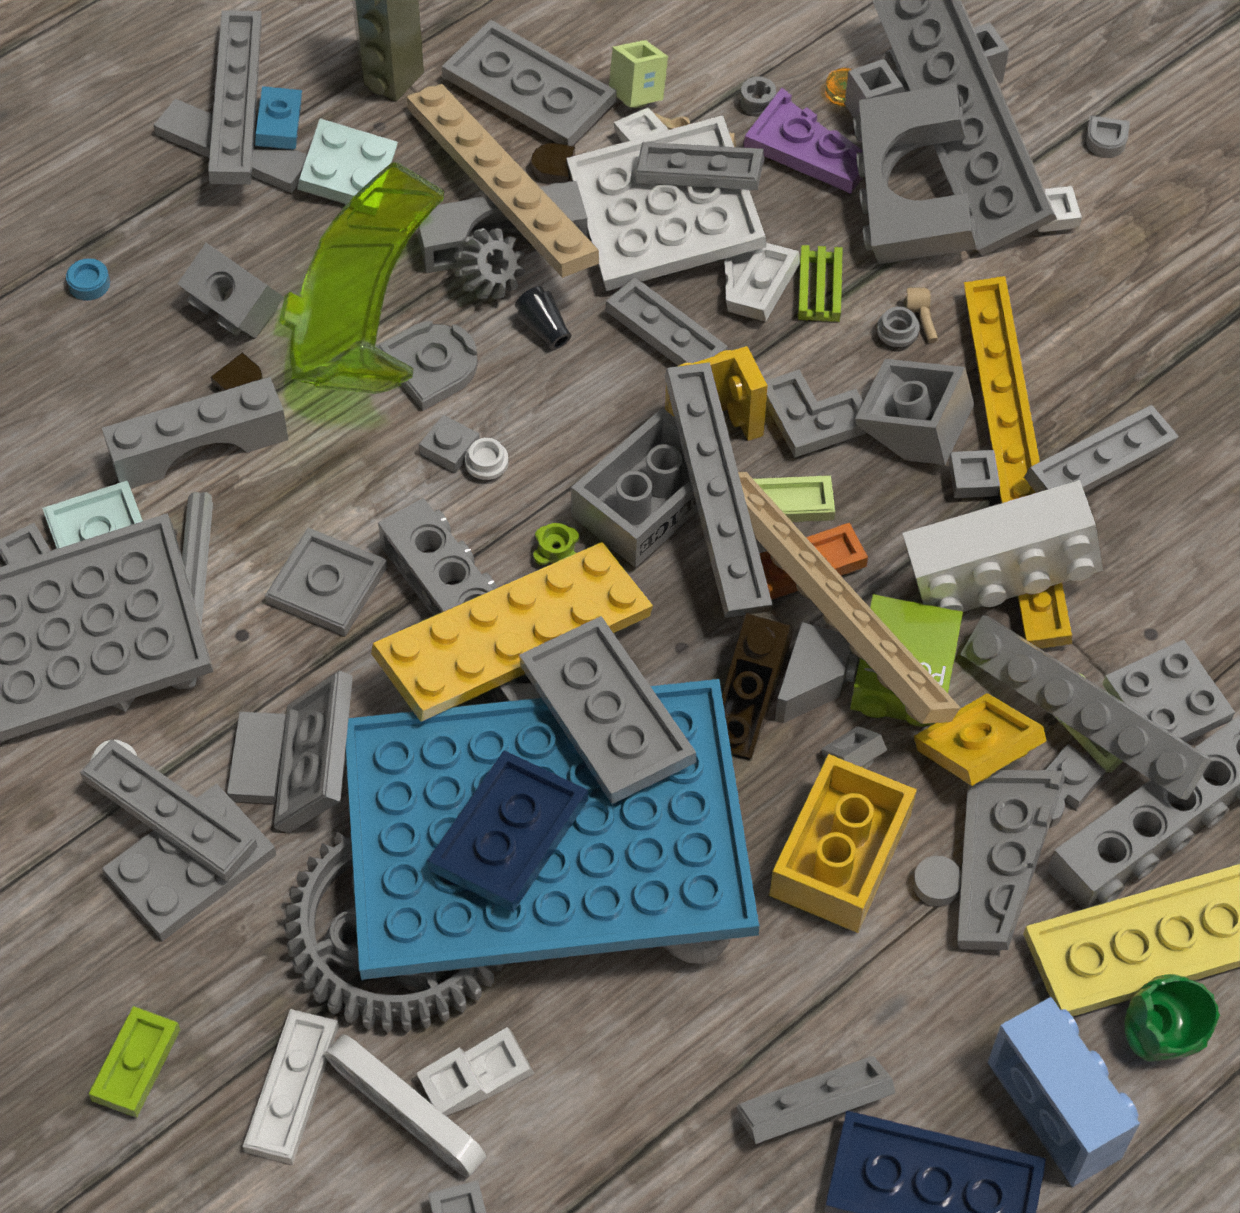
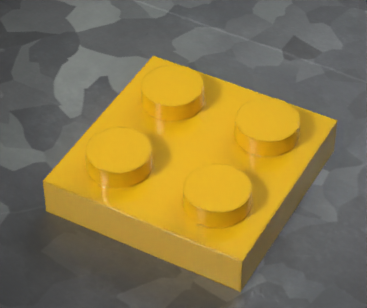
[914,693,1047,786]

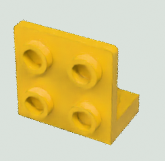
[665,346,768,441]

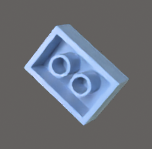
[988,997,1140,1187]

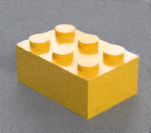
[769,754,917,933]

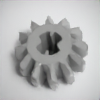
[453,228,526,300]

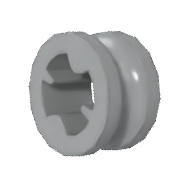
[740,77,776,117]

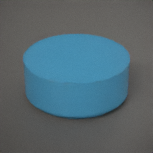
[66,258,110,300]

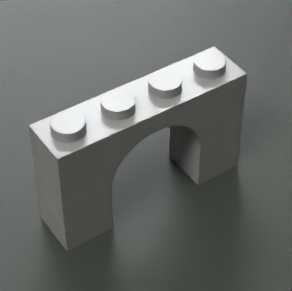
[853,83,977,265]

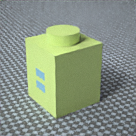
[609,40,668,108]

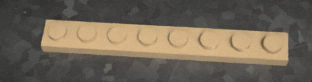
[407,84,599,278]
[738,472,960,724]

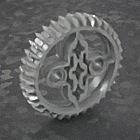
[284,832,504,1033]

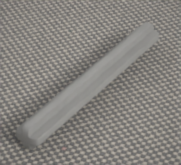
[172,492,213,690]

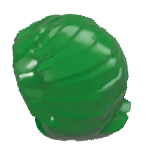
[1125,974,1220,1062]

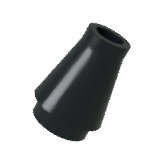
[515,286,572,350]

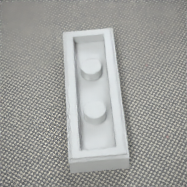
[243,1009,339,1165]

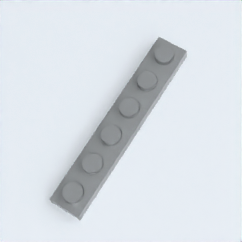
[208,10,262,185]
[664,362,772,618]
[961,615,1212,800]

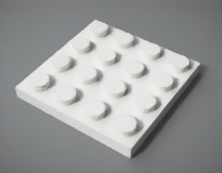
[567,115,767,291]

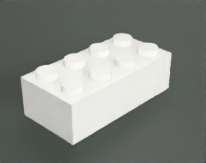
[903,480,1103,612]

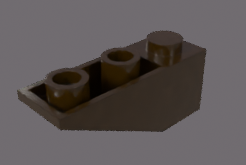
[722,613,794,759]

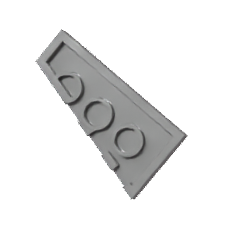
[957,770,1065,950]

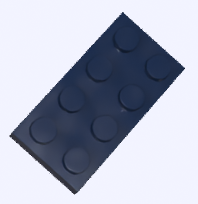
[824,1111,1046,1213]

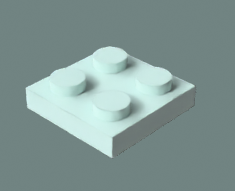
[297,119,398,213]

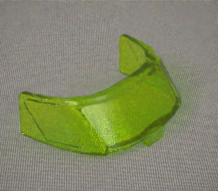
[279,162,444,394]

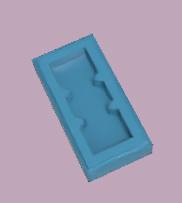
[255,86,302,149]

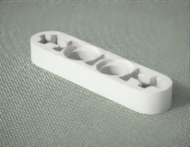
[325,1034,487,1178]

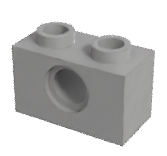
[177,243,284,338]

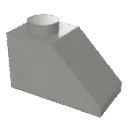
[775,622,860,723]

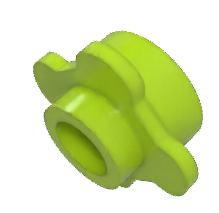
[533,523,579,565]

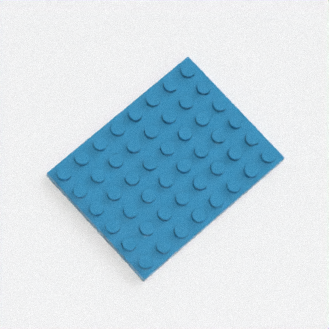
[346,679,759,980]

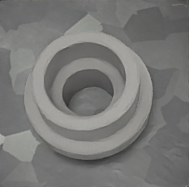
[877,307,919,347]

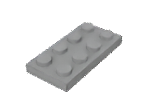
[442,19,616,146]
[519,616,696,804]

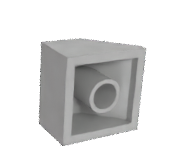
[855,359,974,465]

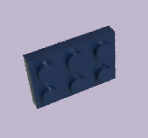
[427,750,588,912]

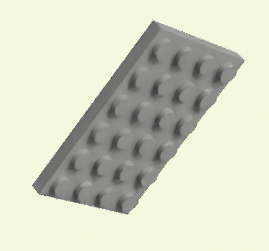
[0,513,214,742]

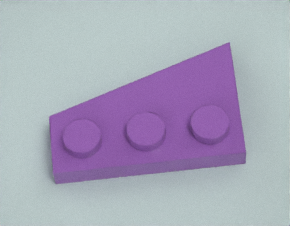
[744,88,863,193]

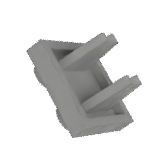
[1102,639,1235,742]

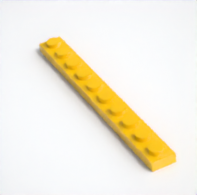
[964,276,1072,649]

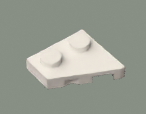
[725,243,800,322]

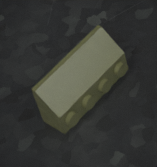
[352,0,424,102]

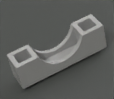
[844,22,1009,117]
[415,181,588,273]
[102,377,289,489]

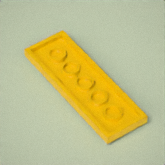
[371,542,653,722]

